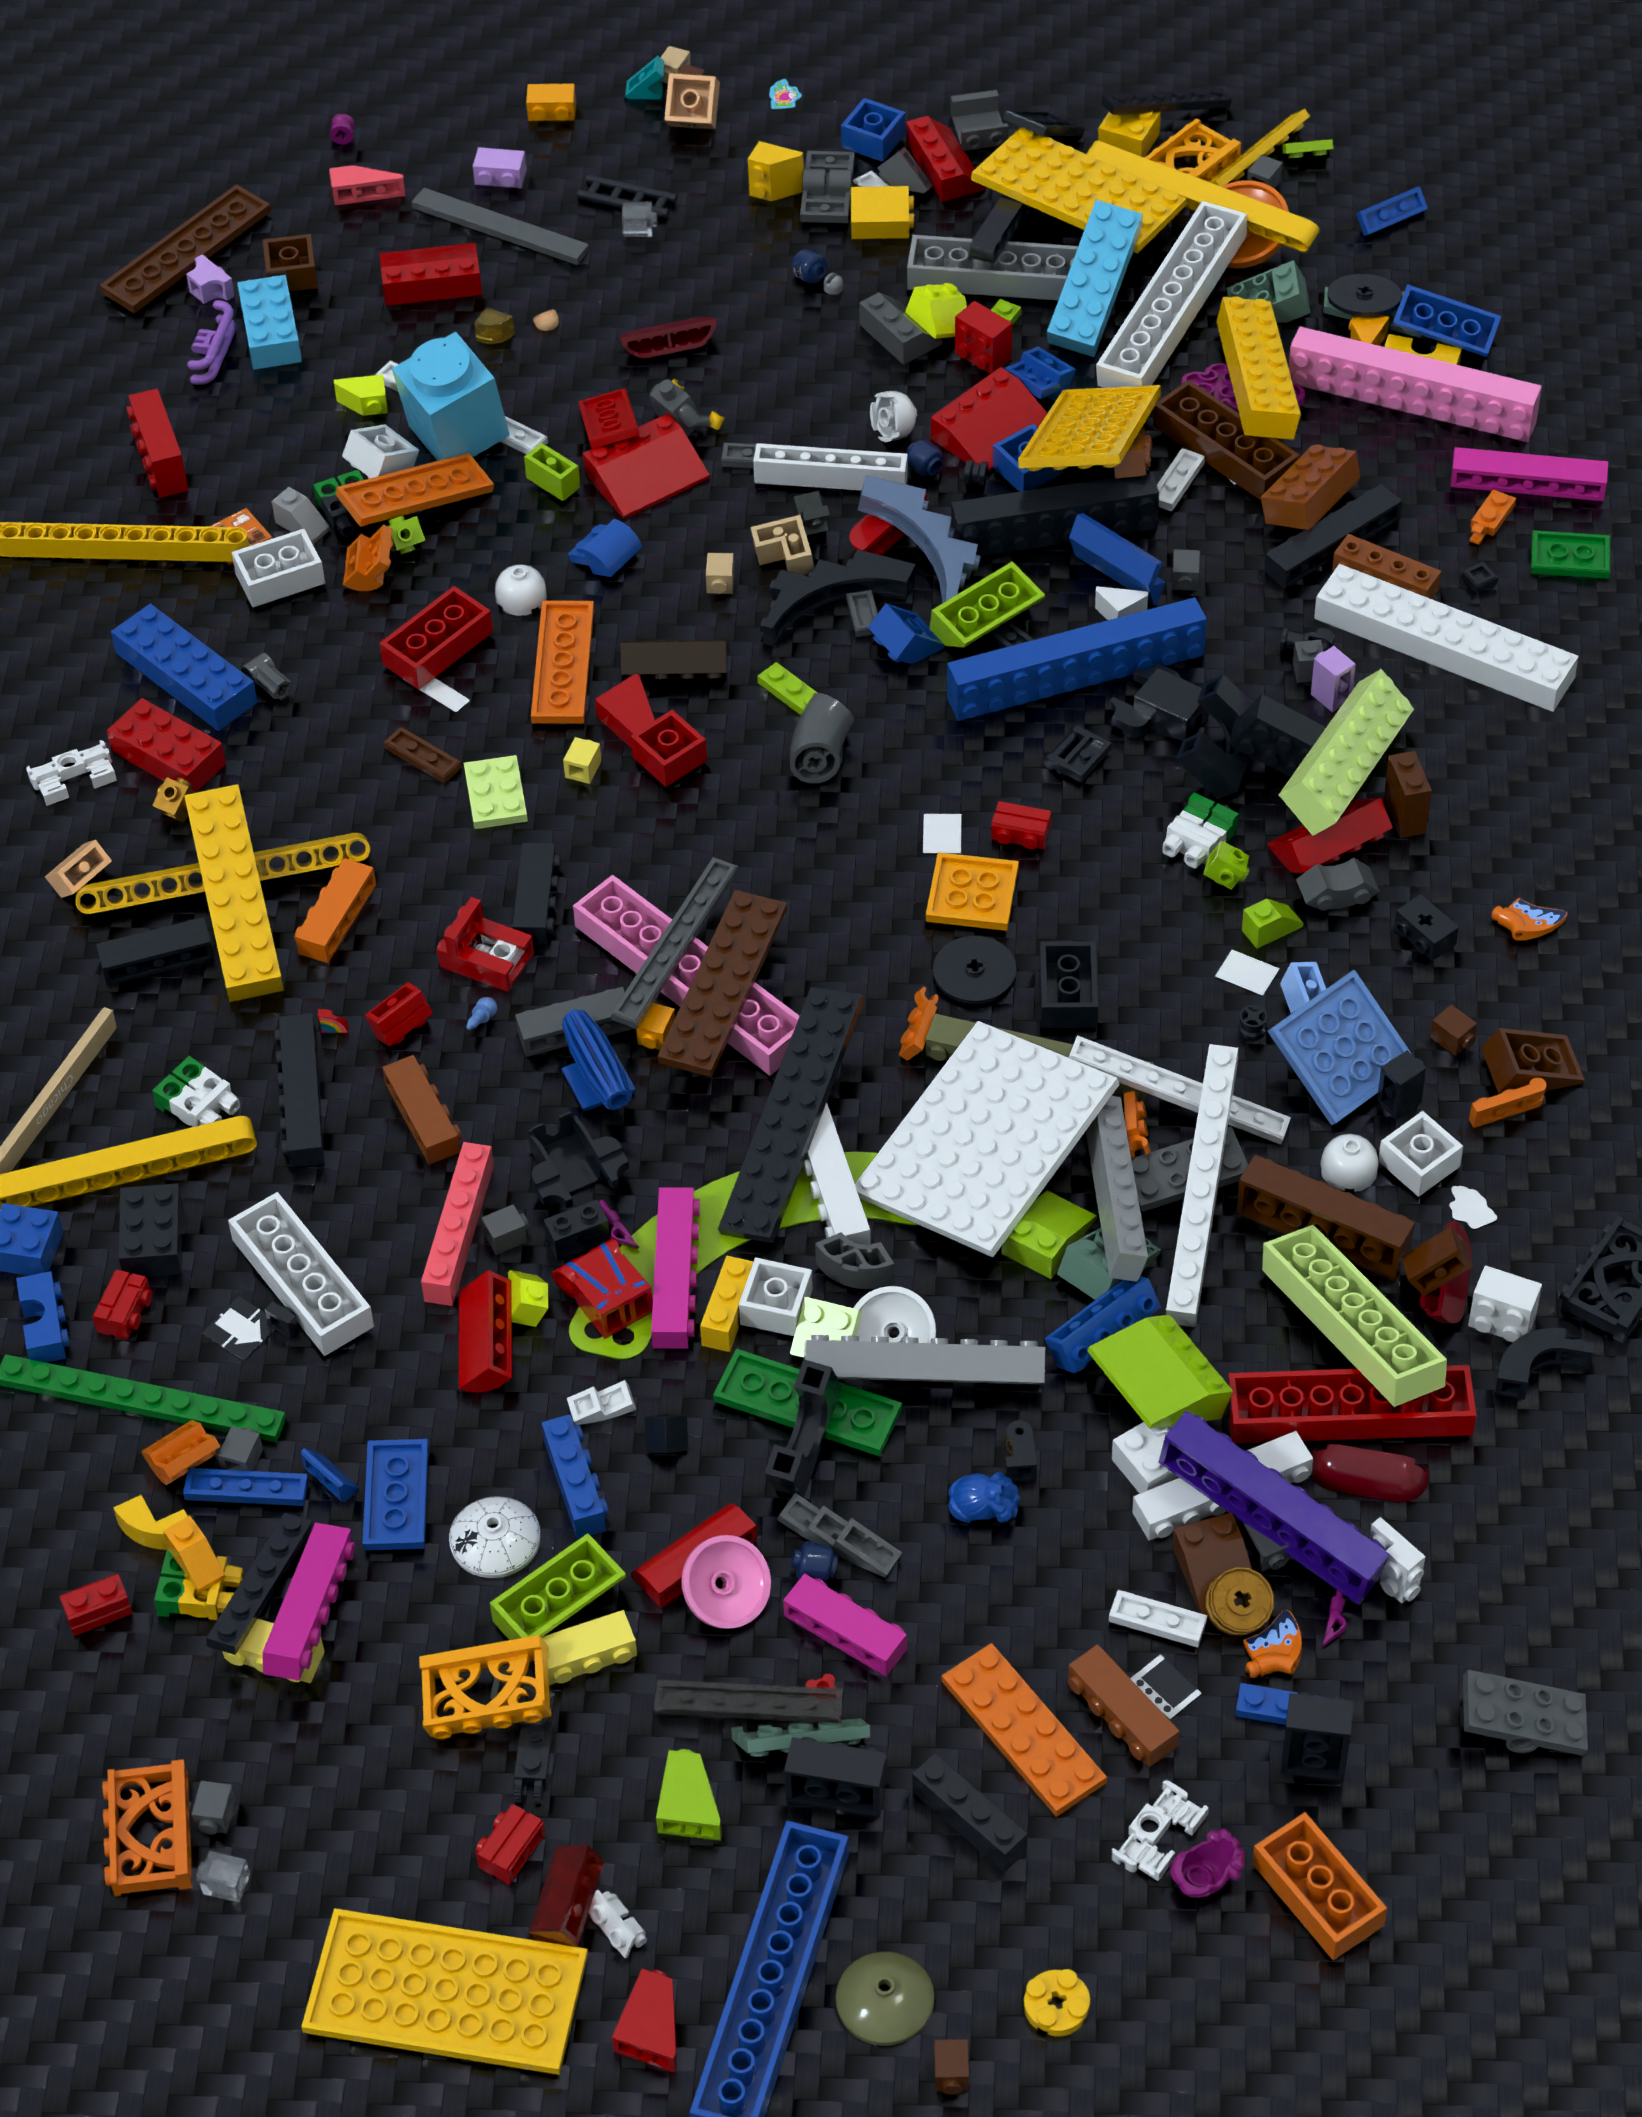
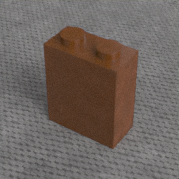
[1384,751,1432,838]

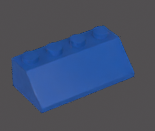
[1392,284,1501,357]

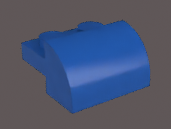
[1005,347,1076,401]
[568,519,642,577]

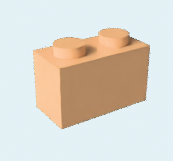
[45,840,112,898]

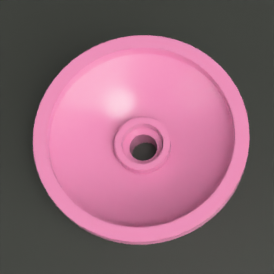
[682,1535,771,1629]

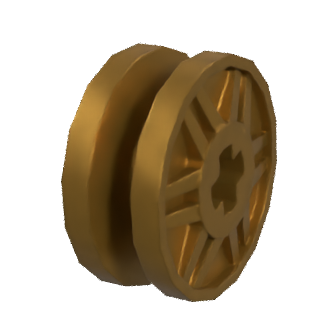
[1205,1567,1274,1636]

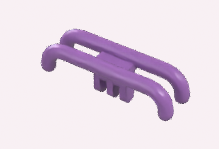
[187,300,236,385]

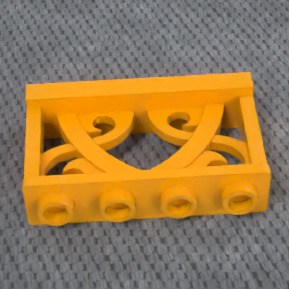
[1145,118,1241,182]
[419,1635,551,1739]

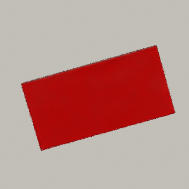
[578,388,640,449]

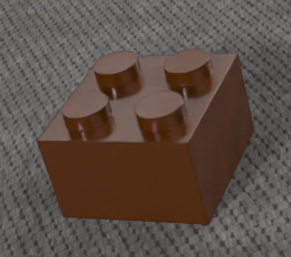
[263,234,318,292]

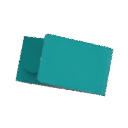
[625,56,665,99]

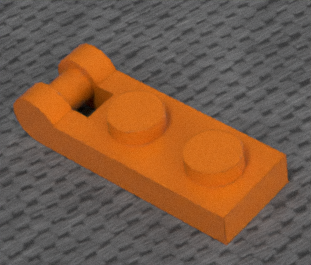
[1469,1077,1547,1128]

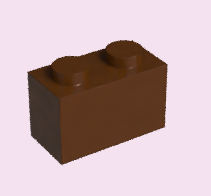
[1402,1227,1473,1296]

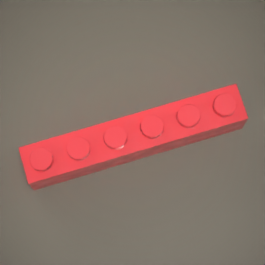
[421,1142,494,1306]

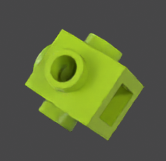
[388,516,425,554]
[1204,840,1249,890]

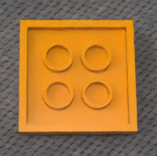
[926,852,1019,931]

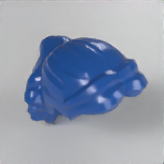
[948,1472,1020,1523]

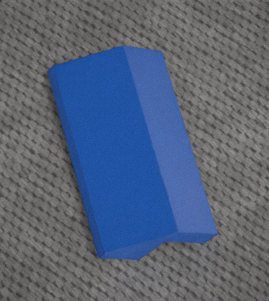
[1069,513,1165,605]

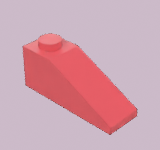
[329,165,405,205]

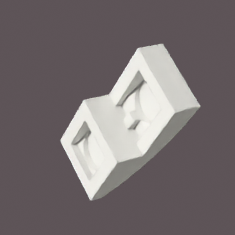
[567,1380,636,1425]

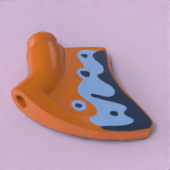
[1491,898,1567,941]
[1243,1610,1302,1678]

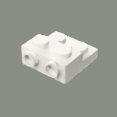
[1369,1517,1425,1603]

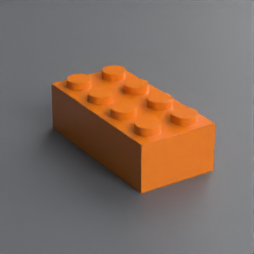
[1252,1812,1387,1960]

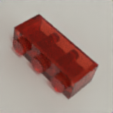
[529,1845,604,1947]

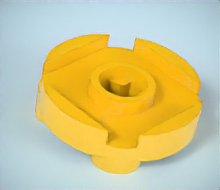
[1024,1969,1090,2036]

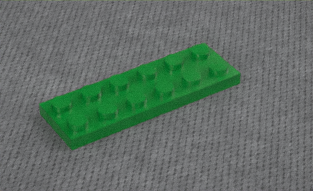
[713,1349,902,1456]

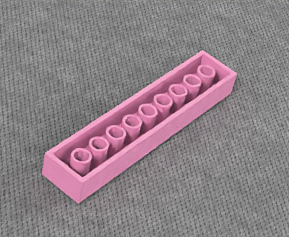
[1289,327,1542,442]
[573,875,799,1076]

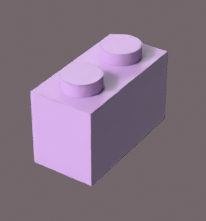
[473,147,527,188]
[1311,646,1356,712]

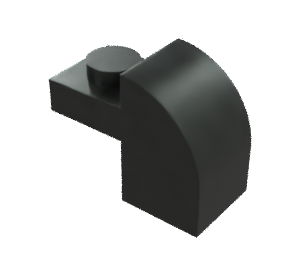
[791,491,830,536]

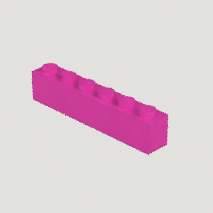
[1450,447,1608,501]
[651,1188,700,1349]
[262,1522,355,1681]

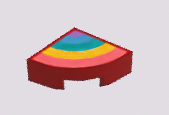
[318,1009,349,1034]

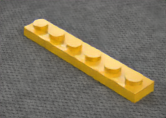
[1209,109,1310,186]

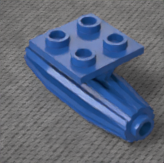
[562,1009,636,1112]

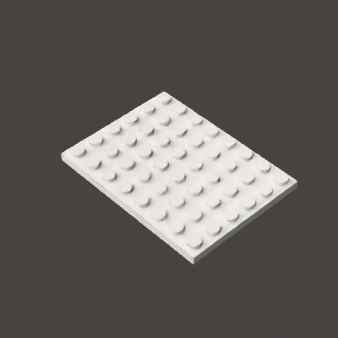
[855,1021,1120,1257]

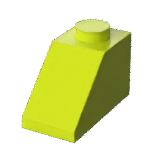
[334,374,388,416]
[508,1270,548,1327]

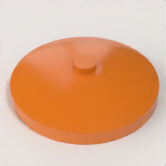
[1221,181,1289,268]

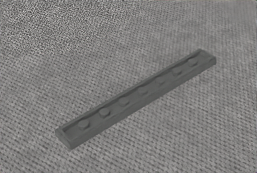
[412,188,589,265]
[611,857,738,1029]

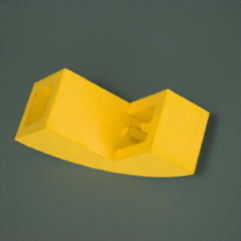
[113,1495,188,1550]

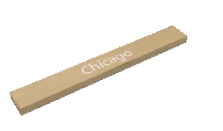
[0,1007,117,1174]

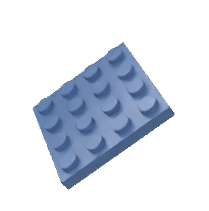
[1268,970,1412,1125]

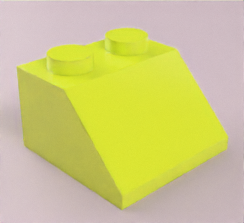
[905,283,967,339]

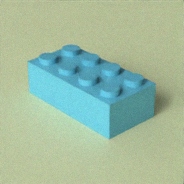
[237,275,302,370]

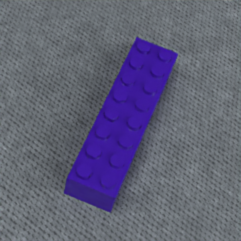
[1158,1410,1389,1605]

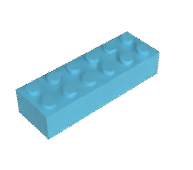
[1047,200,1143,357]

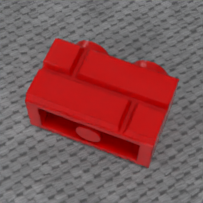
[991,801,1052,849]
[364,982,433,1047]
[92,1270,153,1340]
[59,1573,132,1636]
[475,1804,546,1884]

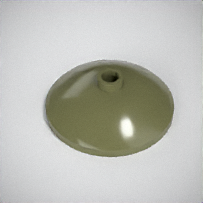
[836,1952,934,2046]

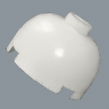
[870,391,917,442]
[495,564,547,616]
[1320,1134,1379,1192]

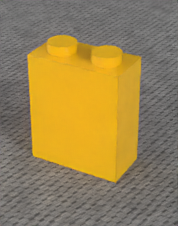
[851,186,914,239]

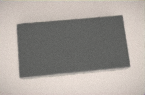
[846,590,878,637]

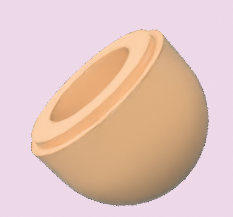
[533,309,559,331]

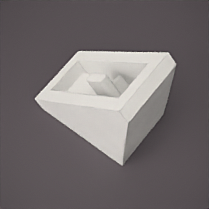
[1095,586,1148,620]

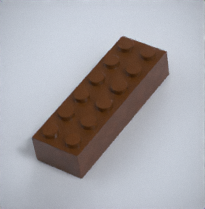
[1153,380,1300,500]
[1237,1155,1415,1281]

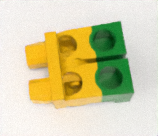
[154,1549,244,1620]

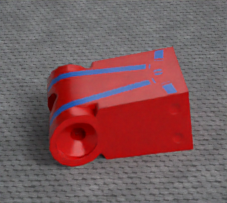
[552,1237,653,1339]

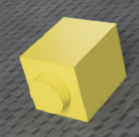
[563,737,601,784]

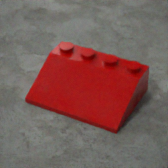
[380,243,482,306]
[931,367,1048,473]
[583,413,710,519]

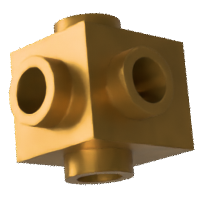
[152,777,196,823]

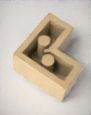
[750,515,814,575]

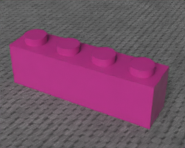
[783,1574,907,1677]

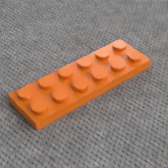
[336,453,494,527]
[531,601,594,724]
[942,1643,1107,1817]

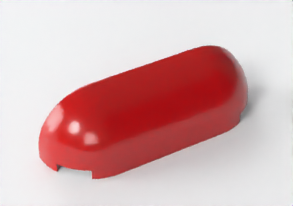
[849,493,927,556]

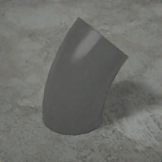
[790,693,854,783]

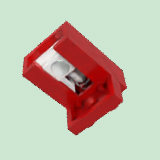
[437,897,534,992]

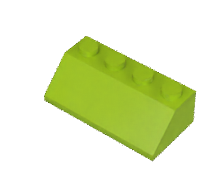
[929,562,1045,647]
[490,1533,626,1640]

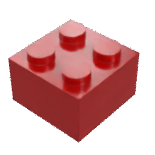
[955,301,1012,374]
[631,710,707,787]

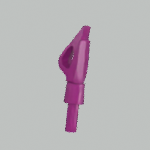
[599,1200,639,1249]
[1322,1590,1347,1646]

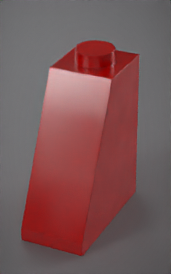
[595,673,655,748]
[612,1969,678,2073]

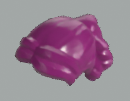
[1171,1829,1245,1897]

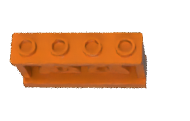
[103,1759,192,1896]

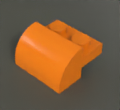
[343,525,393,591]
[141,1420,220,1485]

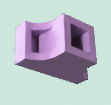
[186,255,235,304]

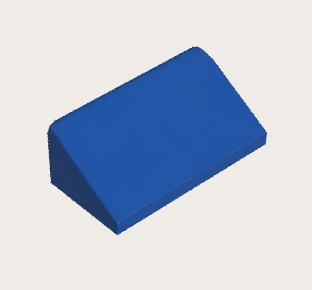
[301,1448,359,1502]

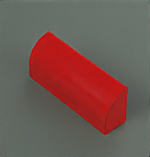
[459,1270,512,1392]
[631,1503,757,1609]

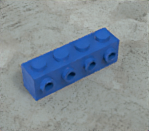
[1044,1276,1161,1373]
[541,1414,609,1539]

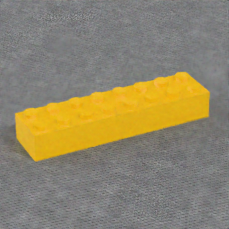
[1217,296,1301,440]
[184,784,284,1002]

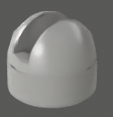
[824,273,843,295]

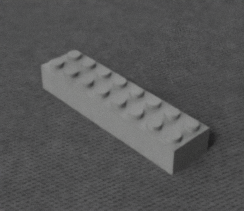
[907,235,1078,300]

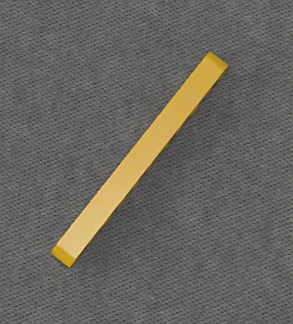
[1086,141,1320,252]
[0,522,250,562]
[76,833,370,914]
[0,1116,257,1209]

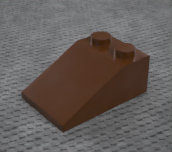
[1481,1028,1585,1094]
[1172,1513,1252,1623]

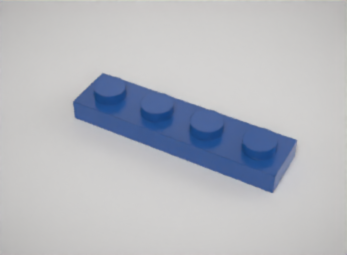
[183,1468,309,1506]

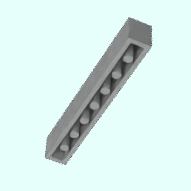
[1086,1096,1148,1282]
[804,1335,1045,1385]

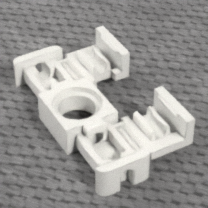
[26,740,117,806]
[1112,1780,1209,1881]

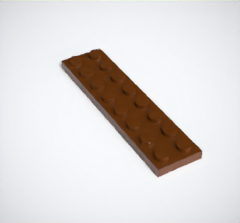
[99,184,271,313]
[658,890,787,1077]

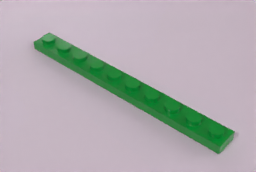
[0,1354,286,1443]

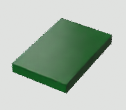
[1531,530,1610,579]

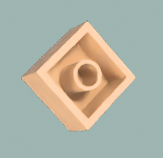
[665,73,720,129]

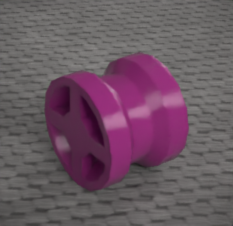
[330,114,355,144]

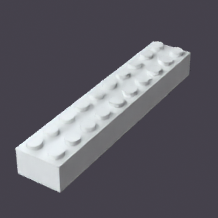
[1096,201,1247,388]
[1314,564,1579,712]

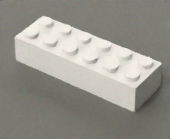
[228,1192,374,1356]

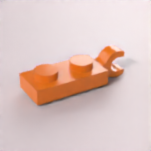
[1470,489,1516,545]
[899,987,938,1061]
[1124,1091,1151,1158]

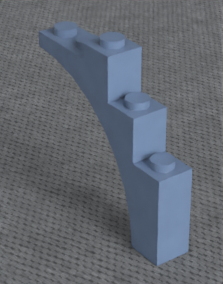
[858,475,980,603]

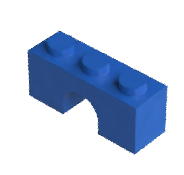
[16,1271,70,1363]

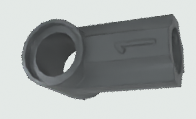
[241,653,292,700]

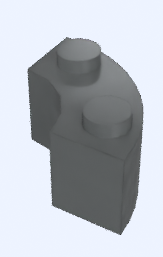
[1296,858,1380,910]
[815,1232,895,1289]

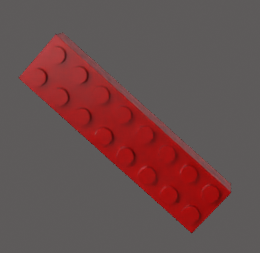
[1228,1365,1476,1443]

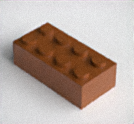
[1261,445,1361,530]

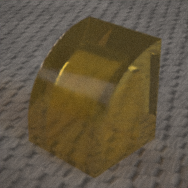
[475,308,514,344]

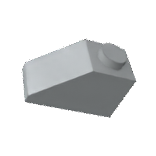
[272,487,330,544]

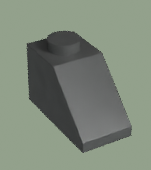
[878,147,933,193]

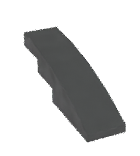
[777,1493,902,1577]

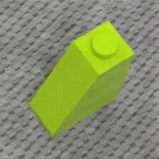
[656,1749,722,1841]

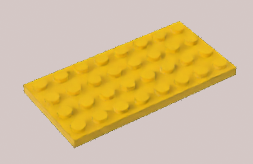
[971,127,1187,254]
[1018,385,1161,471]
[301,1908,588,2075]

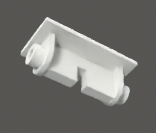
[588,1890,647,1958]

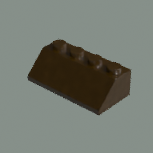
[621,639,728,679]

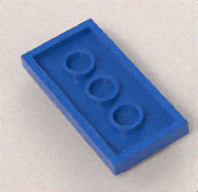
[362,1439,429,1550]

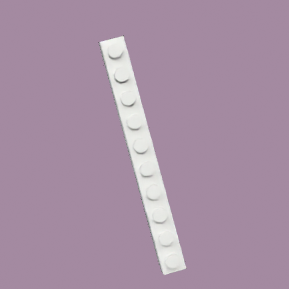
[1166,1044,1238,1327]

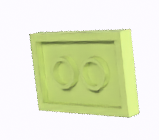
[464,755,528,829]

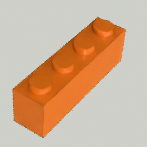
[294,858,376,963]

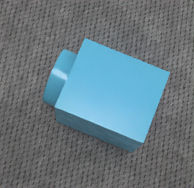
[391,332,510,461]

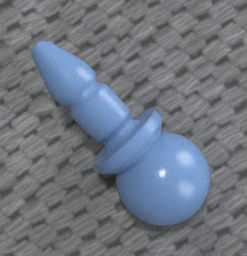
[466,997,498,1030]

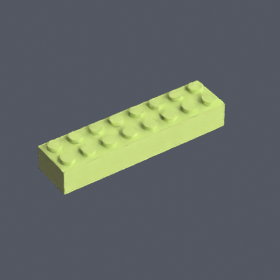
[1279,669,1414,836]
[1262,1225,1447,1407]

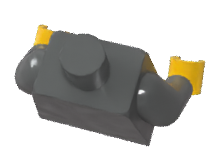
[649,379,725,437]

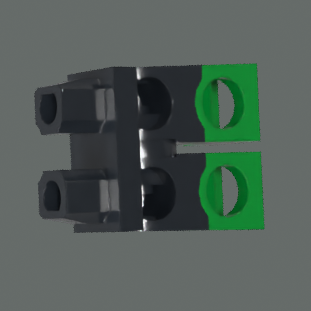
[313,469,378,538]

